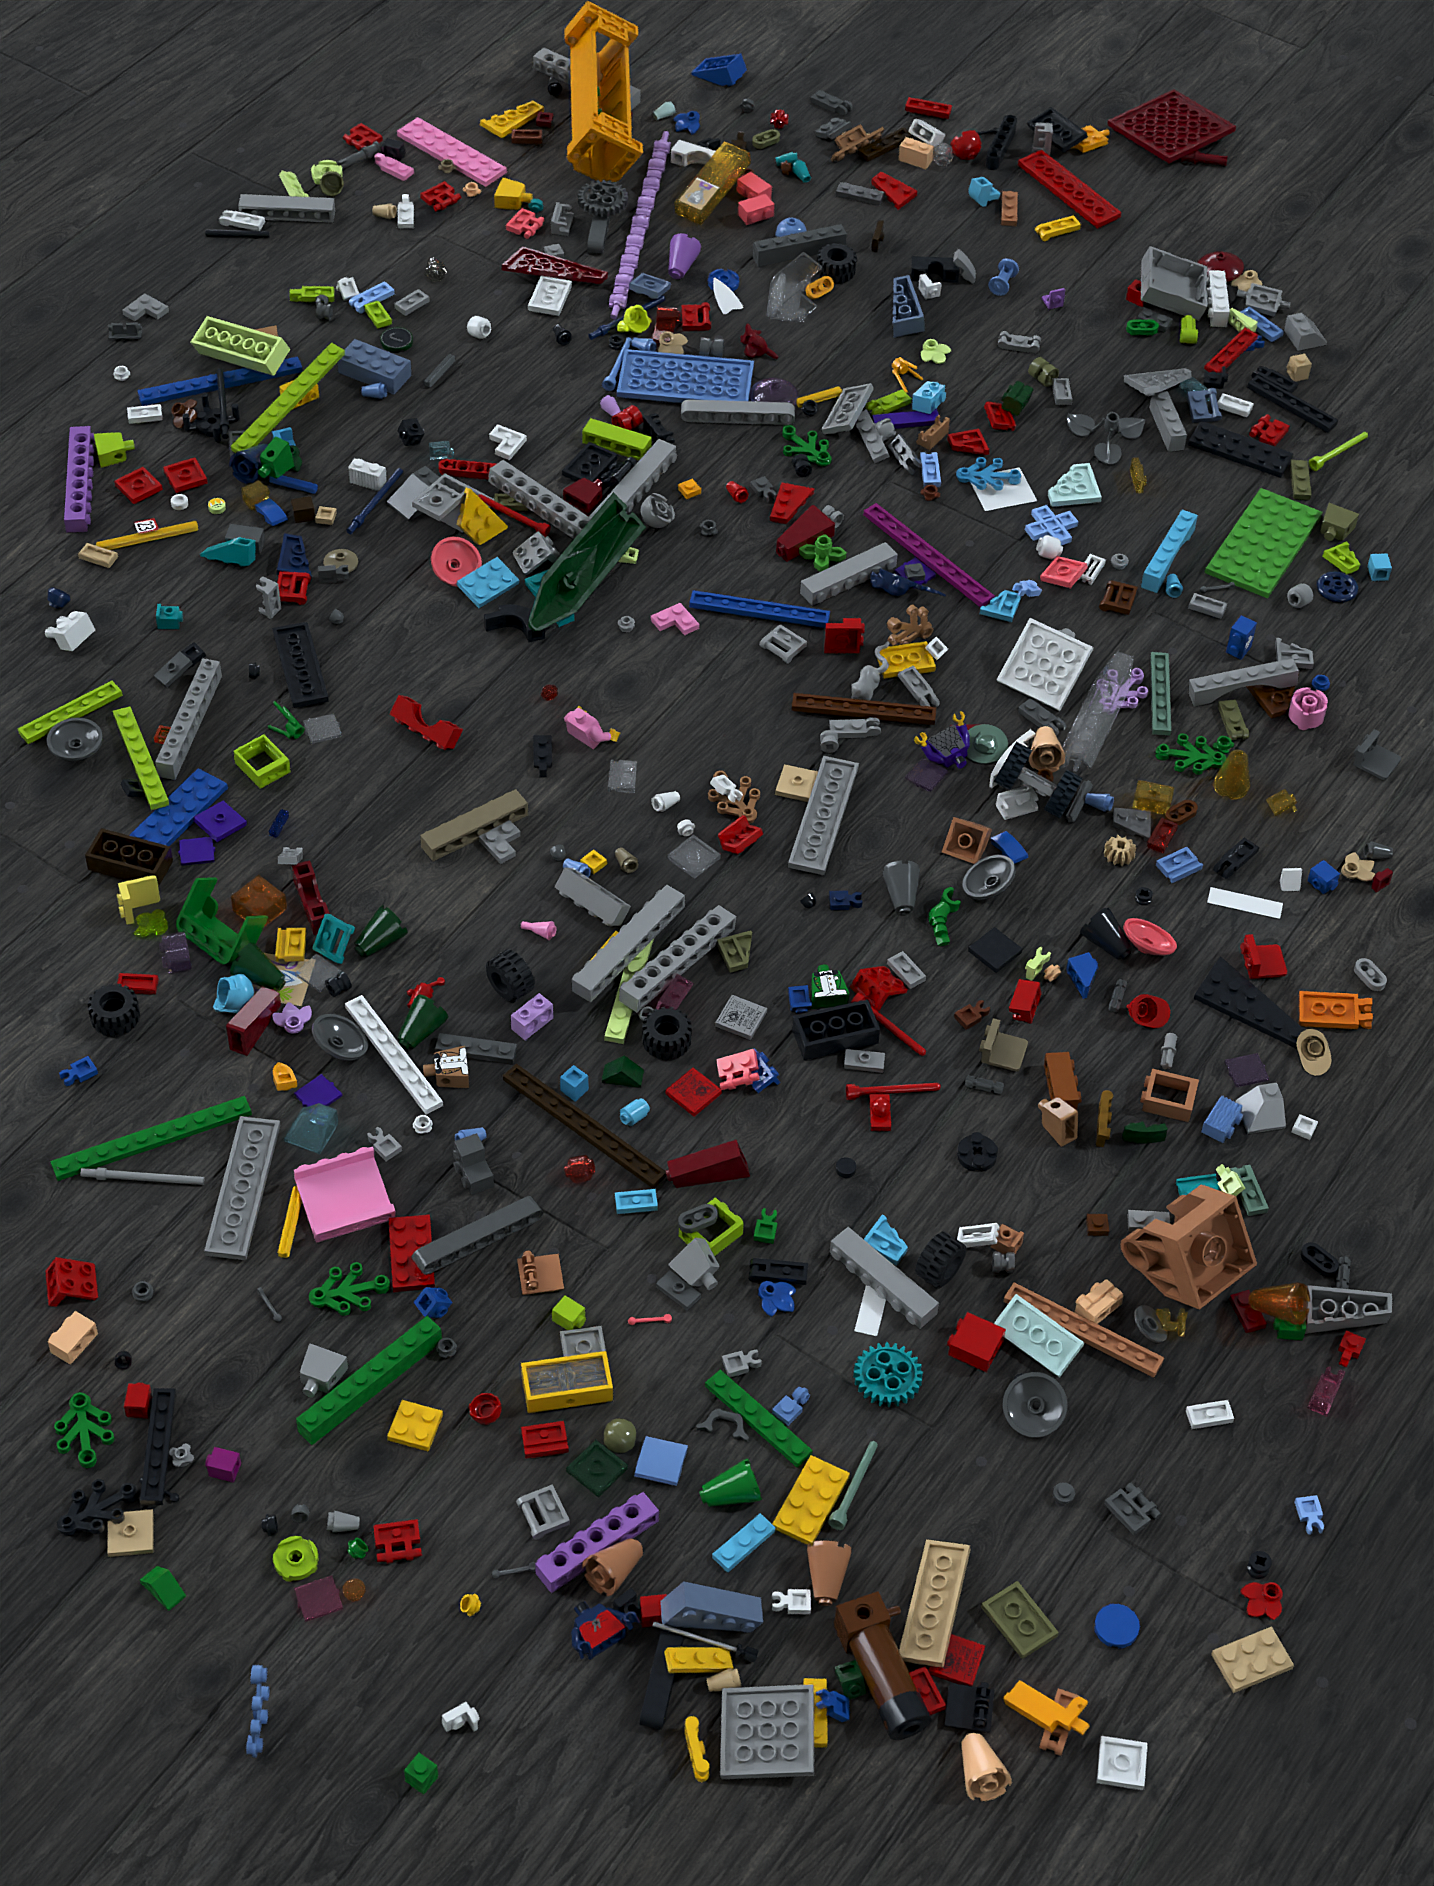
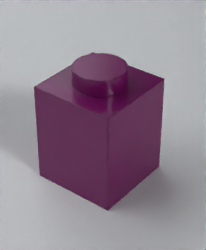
[205,1447,241,1483]

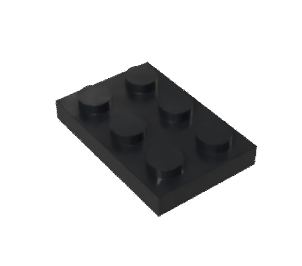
[562,442,618,482]

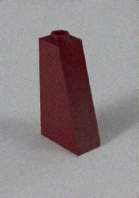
[776,505,835,562]
[226,987,281,1056]
[666,1139,750,1188]

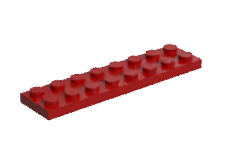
[1018,150,1121,228]

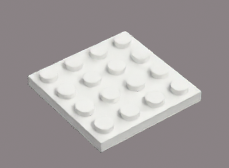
[997,618,1093,711]

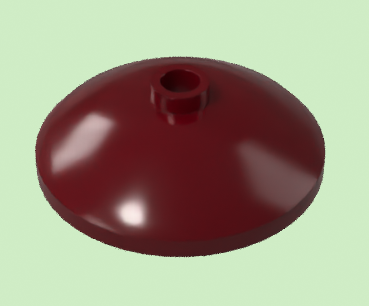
[1197,251,1244,282]

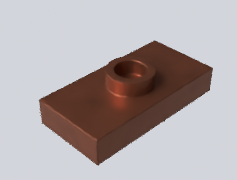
[511,129,542,144]

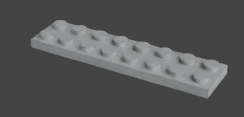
[788,756,859,875]
[204,1116,280,1260]

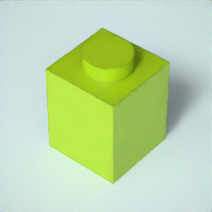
[552,1295,586,1330]

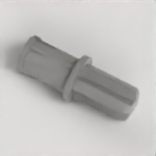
[1160,1033,1177,1069]

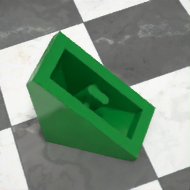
[139,1566,186,1611]

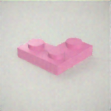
[651,603,699,635]

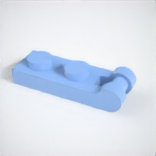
[349,281,395,314]
[920,452,941,487]

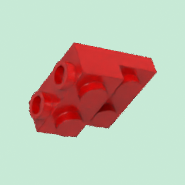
[824,618,865,653]

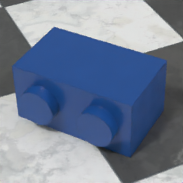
[1226,615,1257,660]

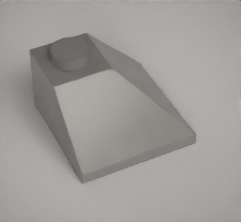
[1235,1082,1286,1134]

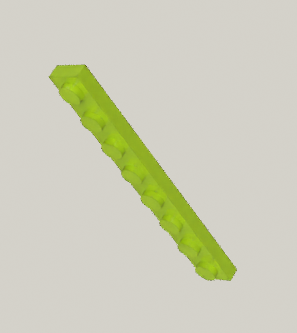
[113,707,169,810]

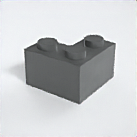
[452,1133,494,1195]

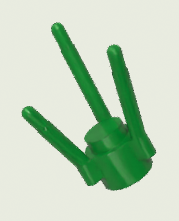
[268,701,305,739]

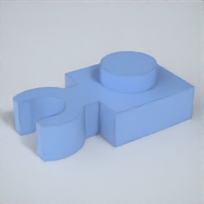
[1012,580,1042,597]
[1295,1495,1324,1535]

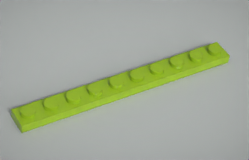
[231,343,345,453]

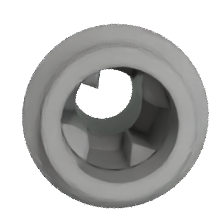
[327,1510,360,1533]

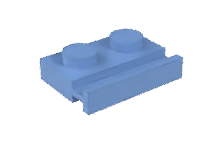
[1156,847,1203,883]

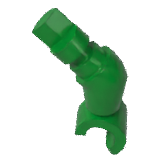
[928,887,961,946]

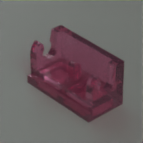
[656,974,694,1010]
[1307,1366,1346,1416]

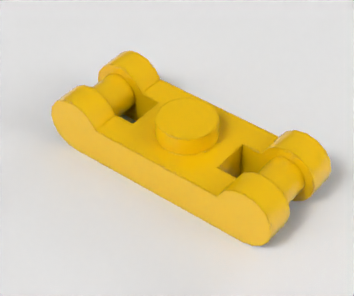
[685,1716,709,1782]

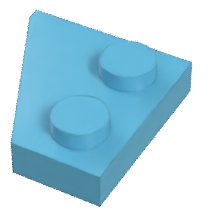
[980,590,1021,622]
[864,1215,908,1266]

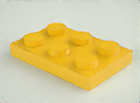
[877,641,936,678]

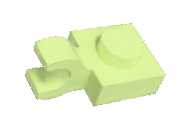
[1025,947,1051,981]
[1216,1164,1245,1196]

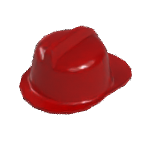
[1126,994,1170,1028]

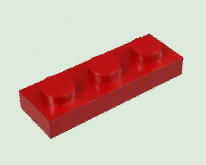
[905,97,952,119]

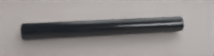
[206,230,269,238]

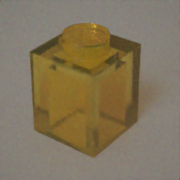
[241,481,270,510]

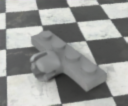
[855,409,896,464]

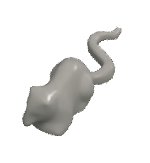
[851,641,890,700]

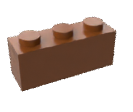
[1044,1052,1081,1111]

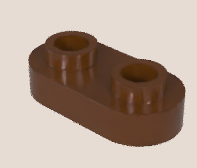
[1165,800,1198,826]

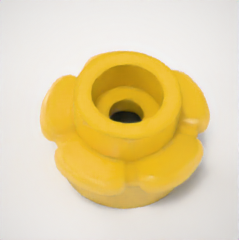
[460,1594,481,1616]

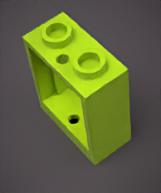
[233,734,291,789]
[679,1197,744,1256]

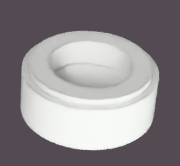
[171,494,188,510]

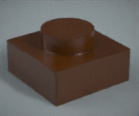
[1086,1214,1109,1236]

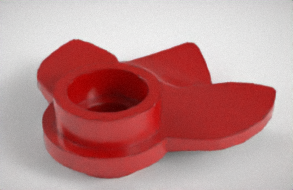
[1240,1582,1283,1620]

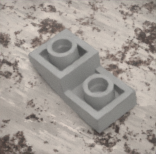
[953,249,976,283]

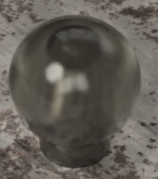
[425,258,447,282]

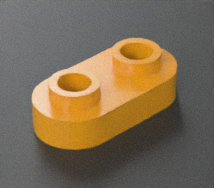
[805,276,834,299]

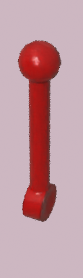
[407,977,445,996]

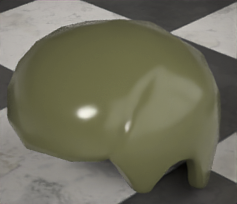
[320,171,344,197]
[603,1418,636,1453]

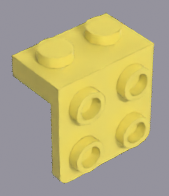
[117,876,160,925]

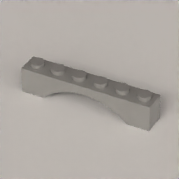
[1189,658,1299,706]

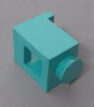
[156,604,183,629]

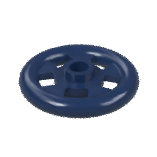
[1317,571,1358,602]

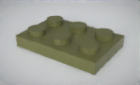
[981,1581,1059,1659]

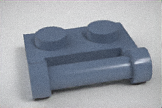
[1186,388,1222,423]

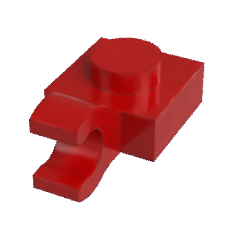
[1338,1330,1366,1367]

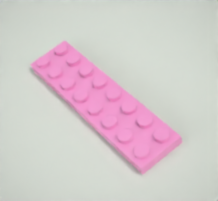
[397,117,507,187]

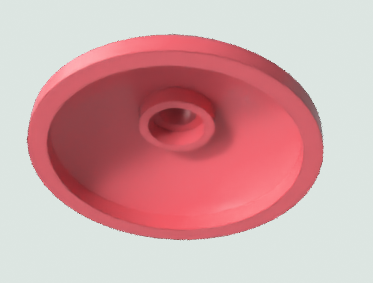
[431,537,482,587]
[1123,918,1177,956]

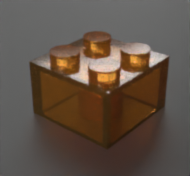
[231,875,287,927]

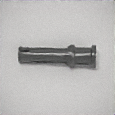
[337,141,381,170]

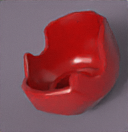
[469,1393,502,1425]

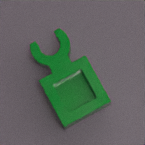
[753,1208,778,1244]

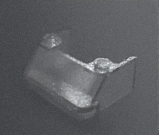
[766,252,822,322]

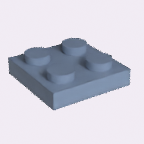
[629,273,671,299]

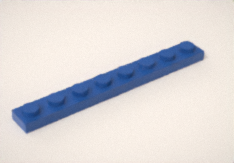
[689,590,830,628]

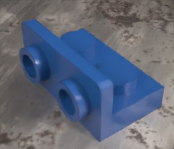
[751,1048,781,1093]

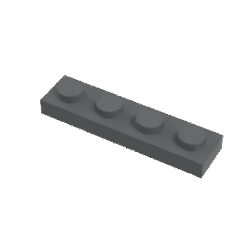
[435,1033,517,1064]

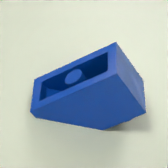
[1066,952,1098,999]

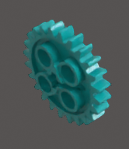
[853,1342,923,1407]

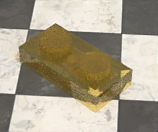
[1130,458,1147,493]

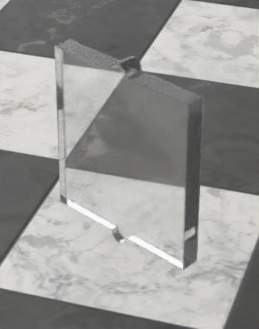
[303,713,342,744]
[295,954,341,993]

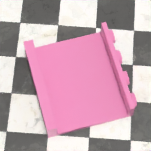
[294,1147,395,1243]

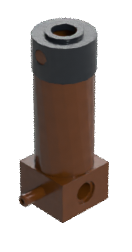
[834,1591,931,1740]

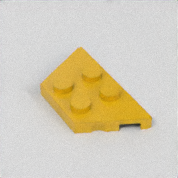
[456,487,508,545]

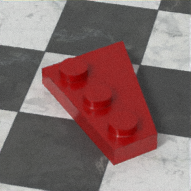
[871,172,917,210]
[770,483,814,524]

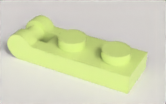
[279,171,309,197]

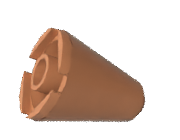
[582,1538,643,1596]
[807,1541,851,1606]

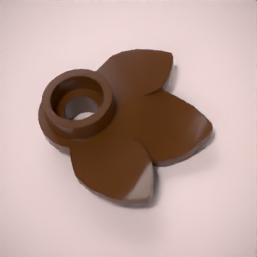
[171,399,197,429]

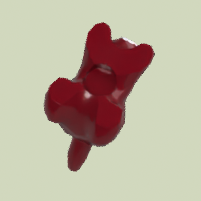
[740,324,779,359]

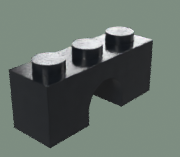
[911,256,960,283]

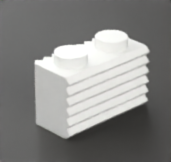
[908,119,945,148]
[349,458,387,491]

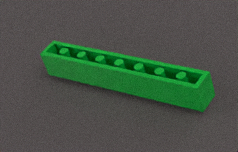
[296,1316,442,1445]

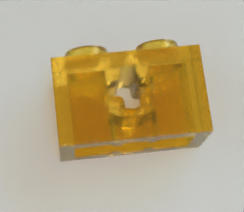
[1132,780,1174,815]

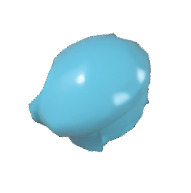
[213,974,254,1014]

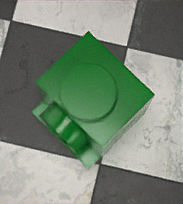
[1273,1311,1306,1341]

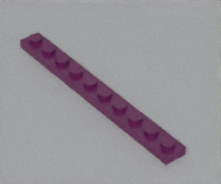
[863,503,995,607]

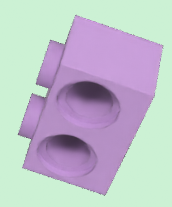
[511,993,553,1040]

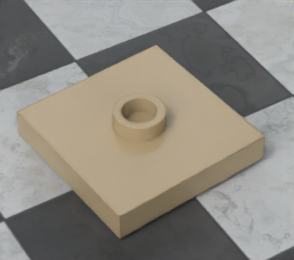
[775,764,818,802]
[108,1510,154,1557]

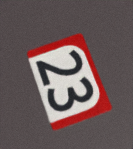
[134,518,159,534]

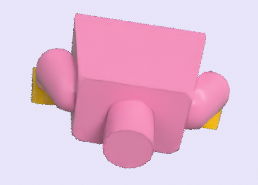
[564,706,620,750]

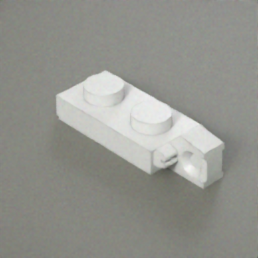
[398,194,414,229]

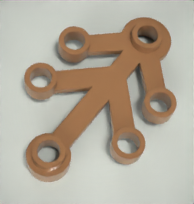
[887,605,933,646]
[708,771,760,824]

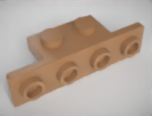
[831,124,884,162]

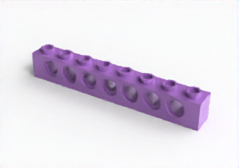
[64,426,95,533]

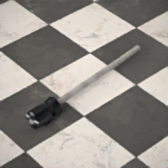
[653,1622,758,1663]

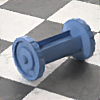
[988,258,1019,296]

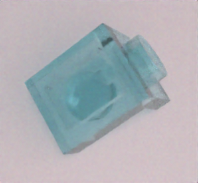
[429,441,454,460]

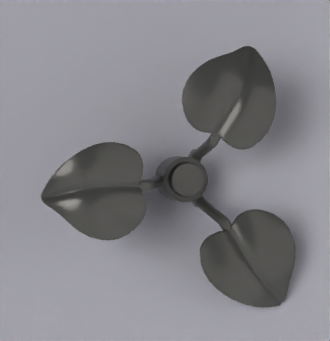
[1067,412,1145,465]

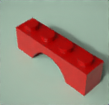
[390,695,463,750]

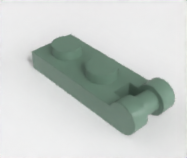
[1230,1165,1269,1216]

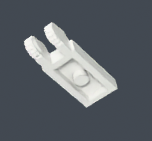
[219,210,265,231]

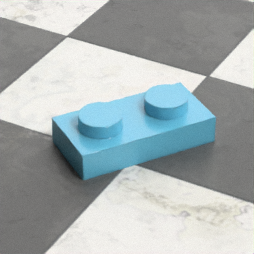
[615,1189,658,1214]

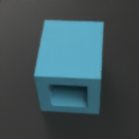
[1367,554,1392,581]

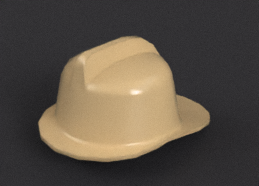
[1296,1029,1332,1076]

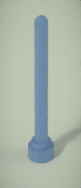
[602,337,632,391]

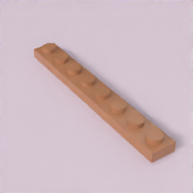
[1003,1283,1164,1378]

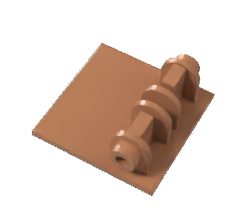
[517,1251,564,1295]

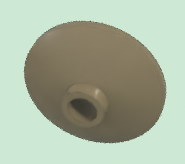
[323,549,358,573]

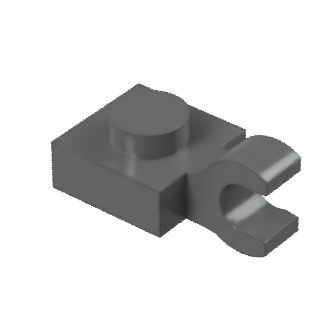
[318,565,349,584]

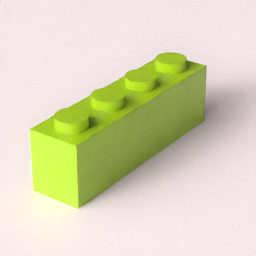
[582,418,652,460]

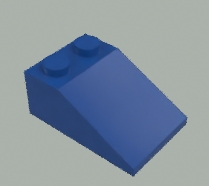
[691,54,747,86]

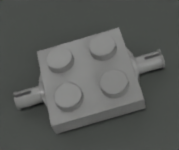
[1236,283,1291,317]

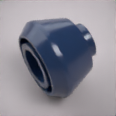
[47,587,71,609]

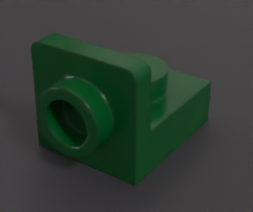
[834,1660,867,1699]

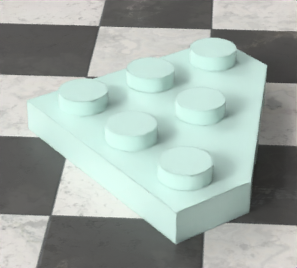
[1048,463,1102,507]

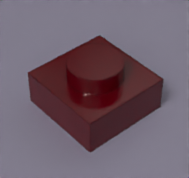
[536,112,553,127]
[1371,868,1393,893]

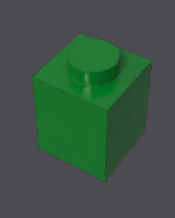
[404,1753,438,1795]

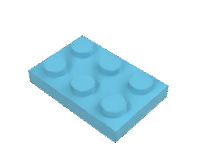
[457,557,519,608]

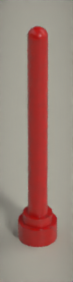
[478,494,551,537]
[851,993,926,1056]
[846,1083,941,1100]

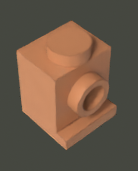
[991,1224,1024,1254]

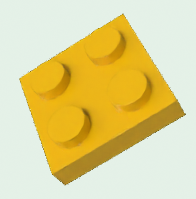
[387,1400,443,1452]

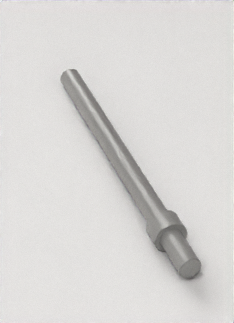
[80,1167,204,1185]

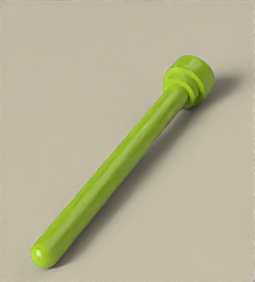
[1309,432,1368,471]

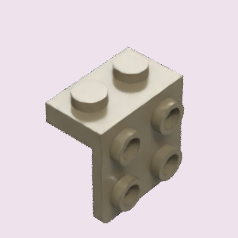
[979,1018,1028,1072]

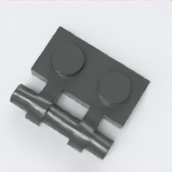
[1104,1483,1161,1535]

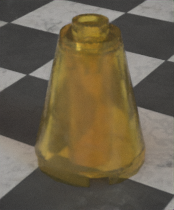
[1213,750,1250,799]

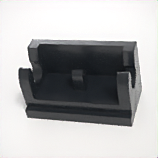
[643,413,675,444]

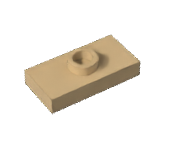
[78,543,118,568]

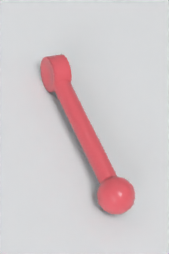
[628,1314,672,1325]

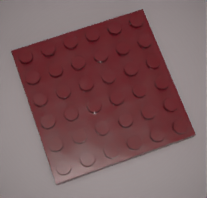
[1107,89,1236,163]

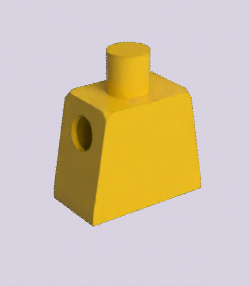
[494,178,533,210]

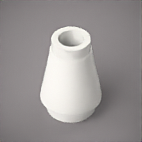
[652,791,680,812]

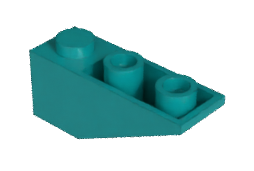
[200,537,255,566]

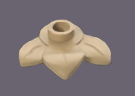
[1231,270,1262,292]
[658,331,688,354]
[1341,852,1375,881]

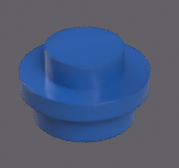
[1312,675,1330,691]

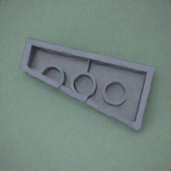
[893,275,925,337]
[661,1581,763,1633]

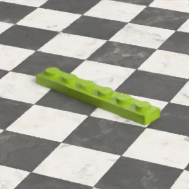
[18,681,123,744]

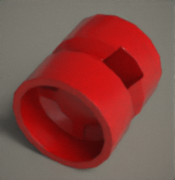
[612,405,643,430]

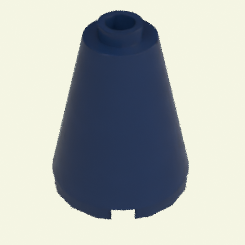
[229,444,268,484]

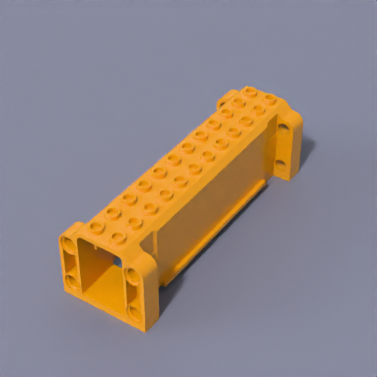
[565,1,643,182]

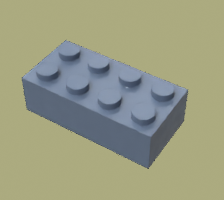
[338,339,411,394]

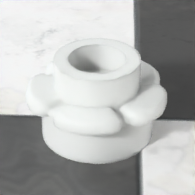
[114,366,130,381]
[677,820,695,836]
[413,1115,433,1134]

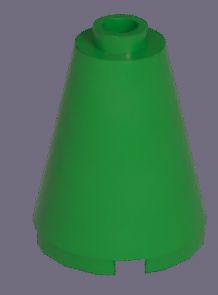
[699,1458,762,1507]

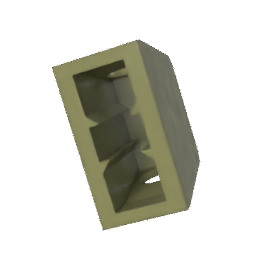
[1320,503,1359,541]

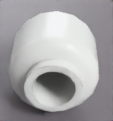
[467,316,491,339]
[1036,535,1063,560]

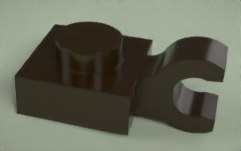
[728,131,747,156]

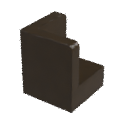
[291,496,315,523]

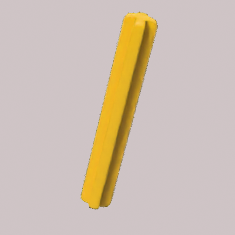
[278,1186,302,1258]

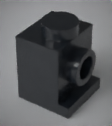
[381,138,406,162]

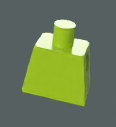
[93,432,135,468]

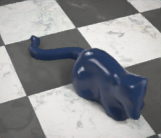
[871,569,946,597]

